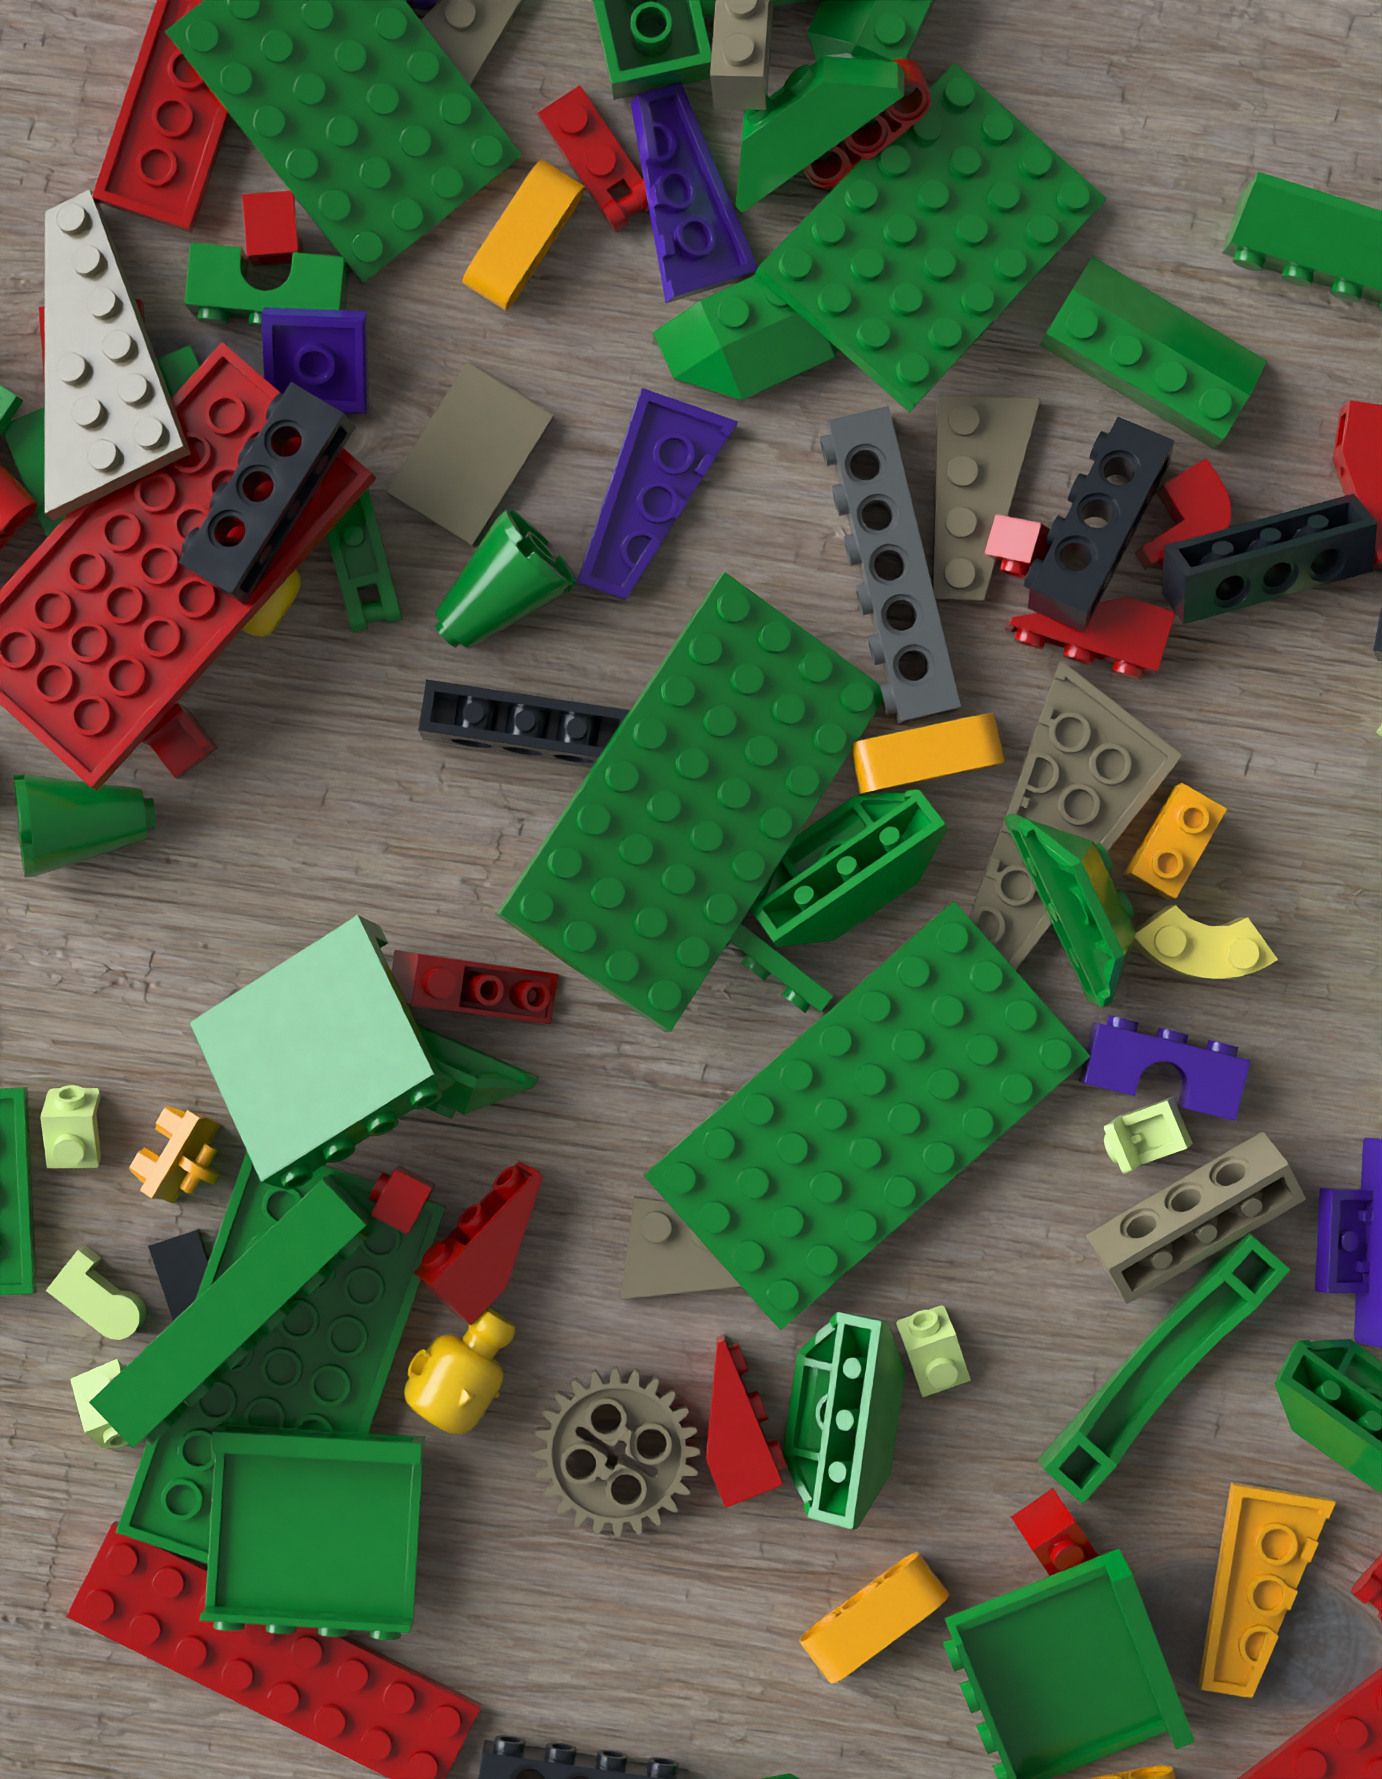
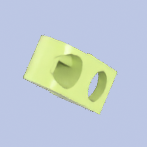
[46,1246,146,1340]

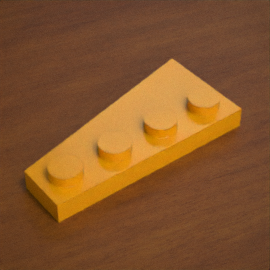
[1198,1482,1336,1698]

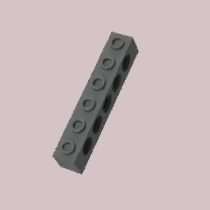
[820,406,961,725]

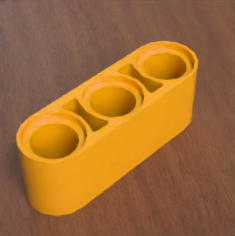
[462,159,586,311]
[851,712,1005,794]
[799,1552,949,1684]

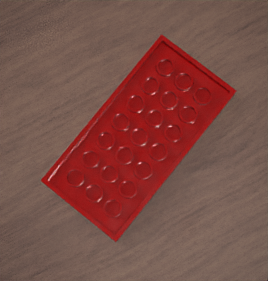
[0,342,377,791]

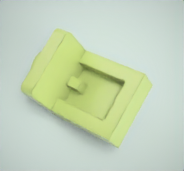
[40,1085,101,1168]
[1104,1096,1193,1174]
[896,1306,971,1398]
[70,1359,128,1449]

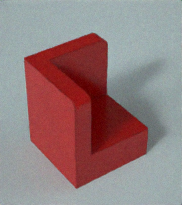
[242,190,303,267]
[142,703,218,779]

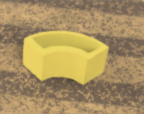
[1132,905,1278,979]

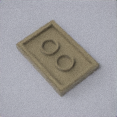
[386,362,554,547]

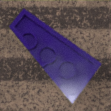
[630,82,758,304]
[577,388,738,600]

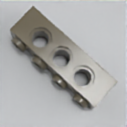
[1085,1131,1306,1304]

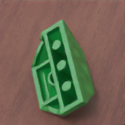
[807,0,935,125]
[736,53,904,213]
[653,275,838,402]
[750,789,948,947]
[1003,814,1136,1008]
[416,1023,539,1119]
[783,1312,905,1529]
[1274,1339,1382,1492]

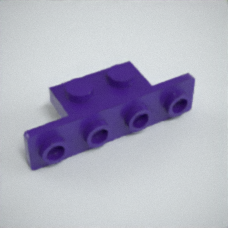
[1315,1138,1382,1348]

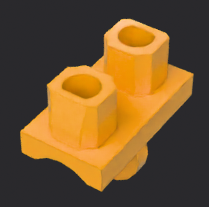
[129,1106,221,1204]

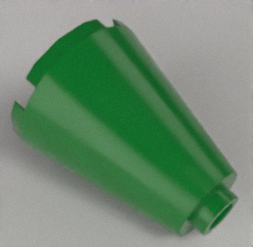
[435,509,577,649]
[13,774,156,877]

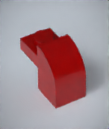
[1134,458,1231,571]

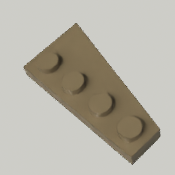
[932,395,1041,602]

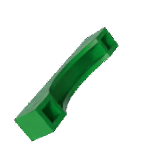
[1037,1233,1290,1504]

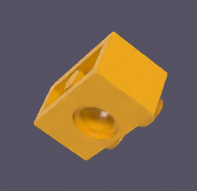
[1123,783,1227,900]

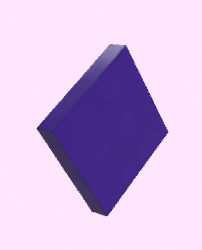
[261,307,369,414]

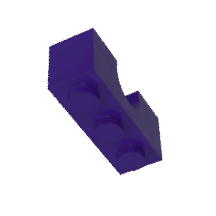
[1079,1015,1250,1121]

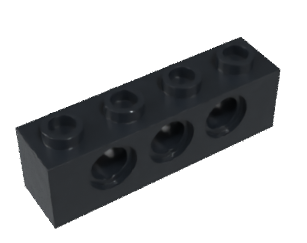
[179,382,356,605]
[1024,417,1175,633]
[1162,493,1377,625]
[418,679,630,765]
[478,1735,688,1779]

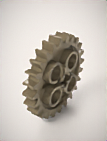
[533,1366,700,1537]

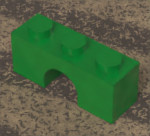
[184,242,350,329]

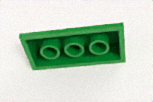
[1222,172,1382,311]
[1039,256,1267,449]

